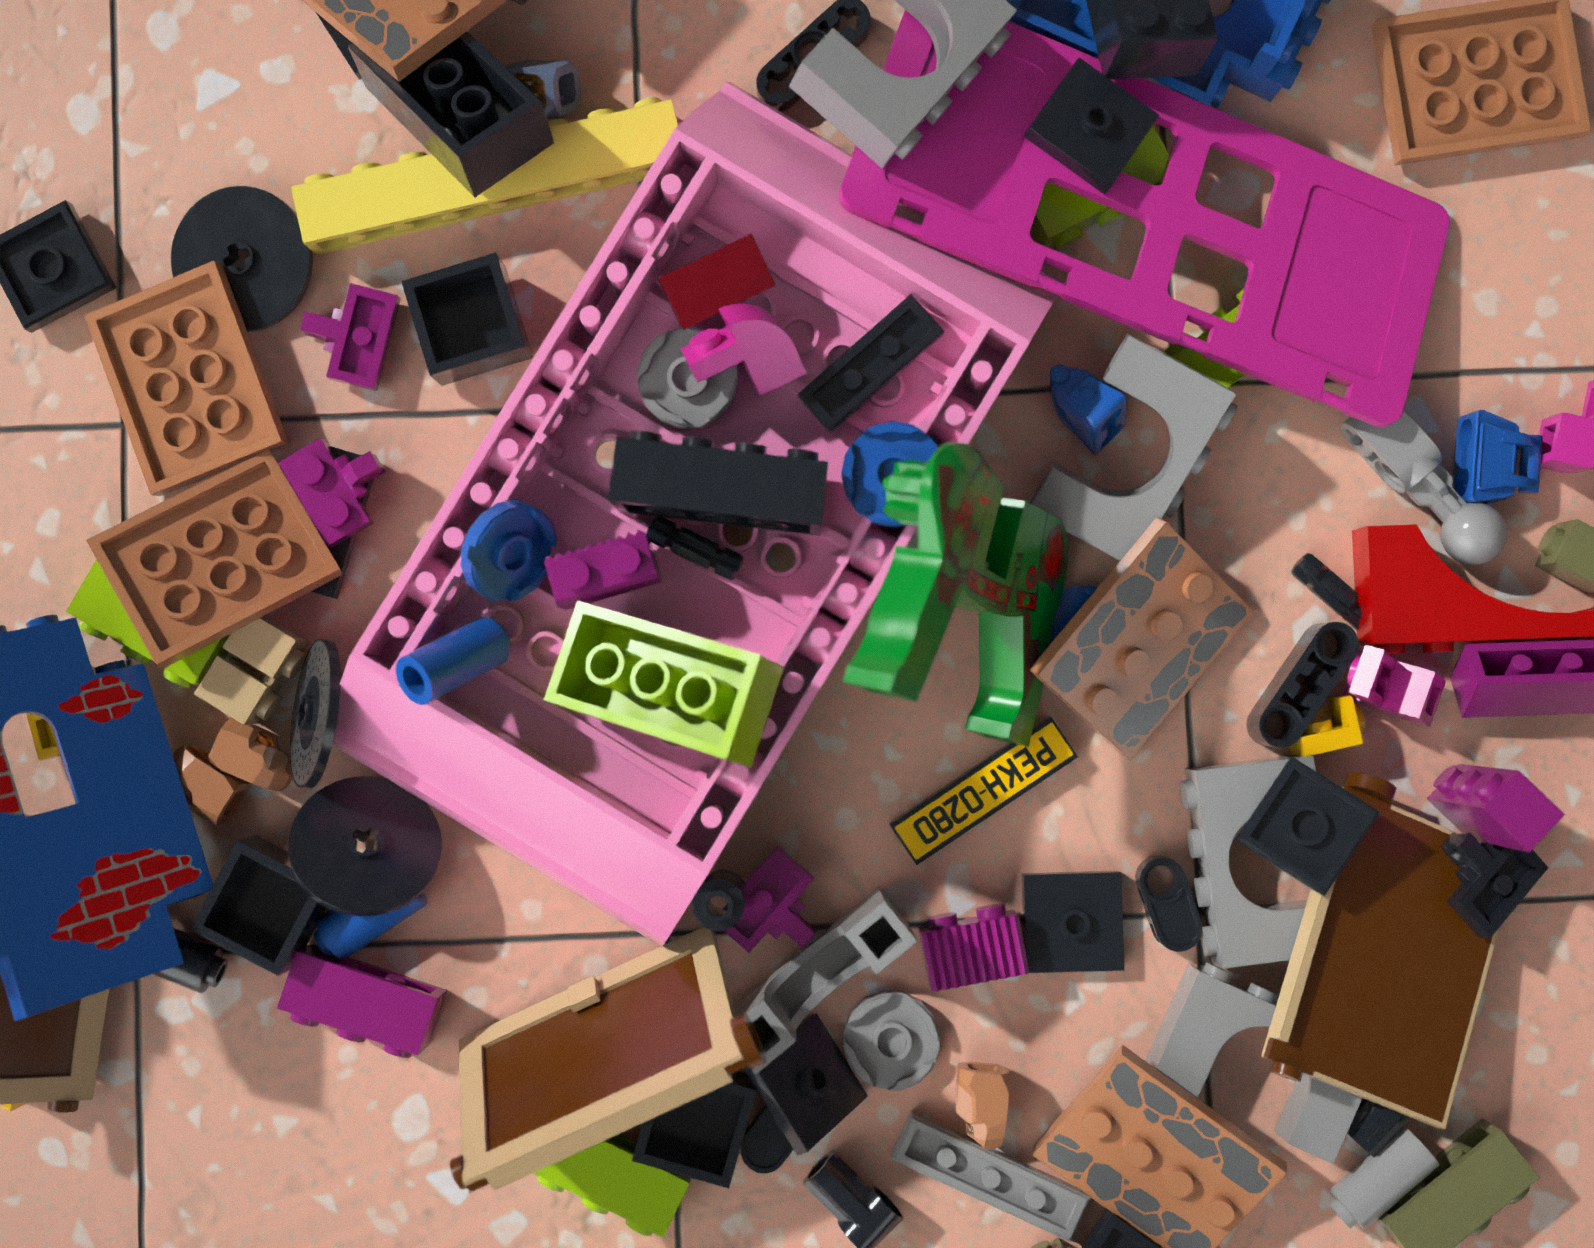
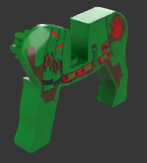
[843,442,1068,747]

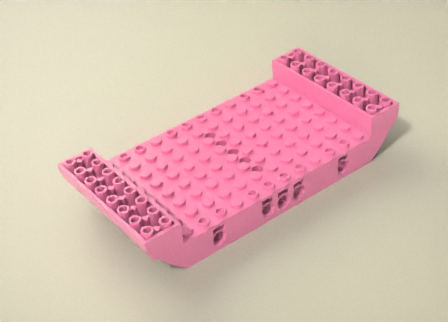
[333,82,1065,947]

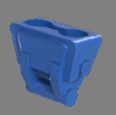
[1049,365,1127,456]
[1452,410,1543,504]

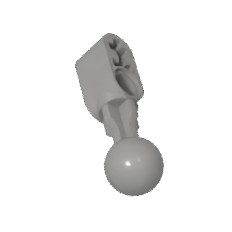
[1340,409,1507,565]

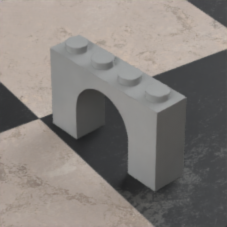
[789,0,1017,168]
[1029,333,1237,561]
[1180,755,1316,969]
[733,887,917,1074]
[1145,962,1362,1164]

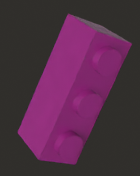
[1450,640,1594,718]
[1426,764,1565,852]
[277,944,447,1058]

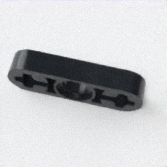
[756,0,870,111]

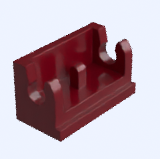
[658,233,776,330]

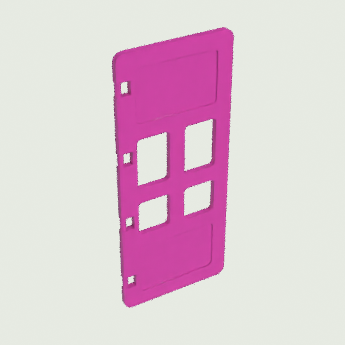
[839,10,1450,428]

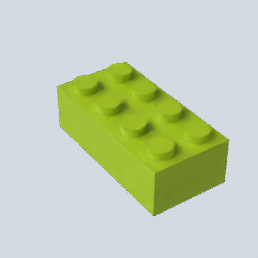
[544,601,784,768]

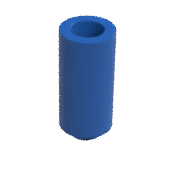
[396,617,510,705]
[314,891,427,960]

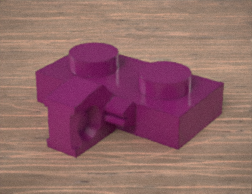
[300,283,401,392]
[278,438,386,548]
[723,846,817,953]

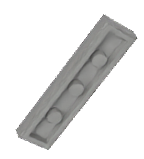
[891,1111,1091,1242]

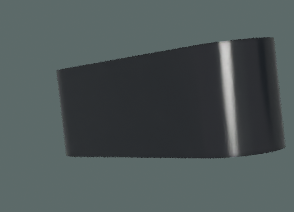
[1246,622,1359,748]

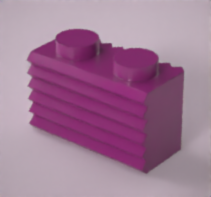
[544,529,662,610]
[918,903,1030,992]

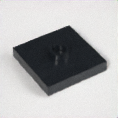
[1024,57,1159,195]
[0,200,117,333]
[1236,756,1381,897]
[1021,871,1125,973]
[744,1013,868,1155]

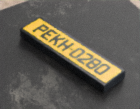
[889,716,1078,865]

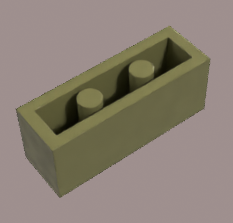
[1378,1118,1540,1248]

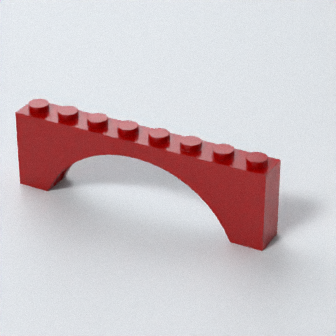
[1352,524,1594,654]

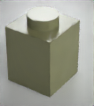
[1535,519,1594,593]

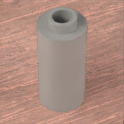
[1329,1126,1439,1230]

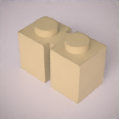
[194,615,310,725]

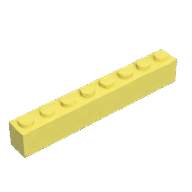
[291,98,678,255]

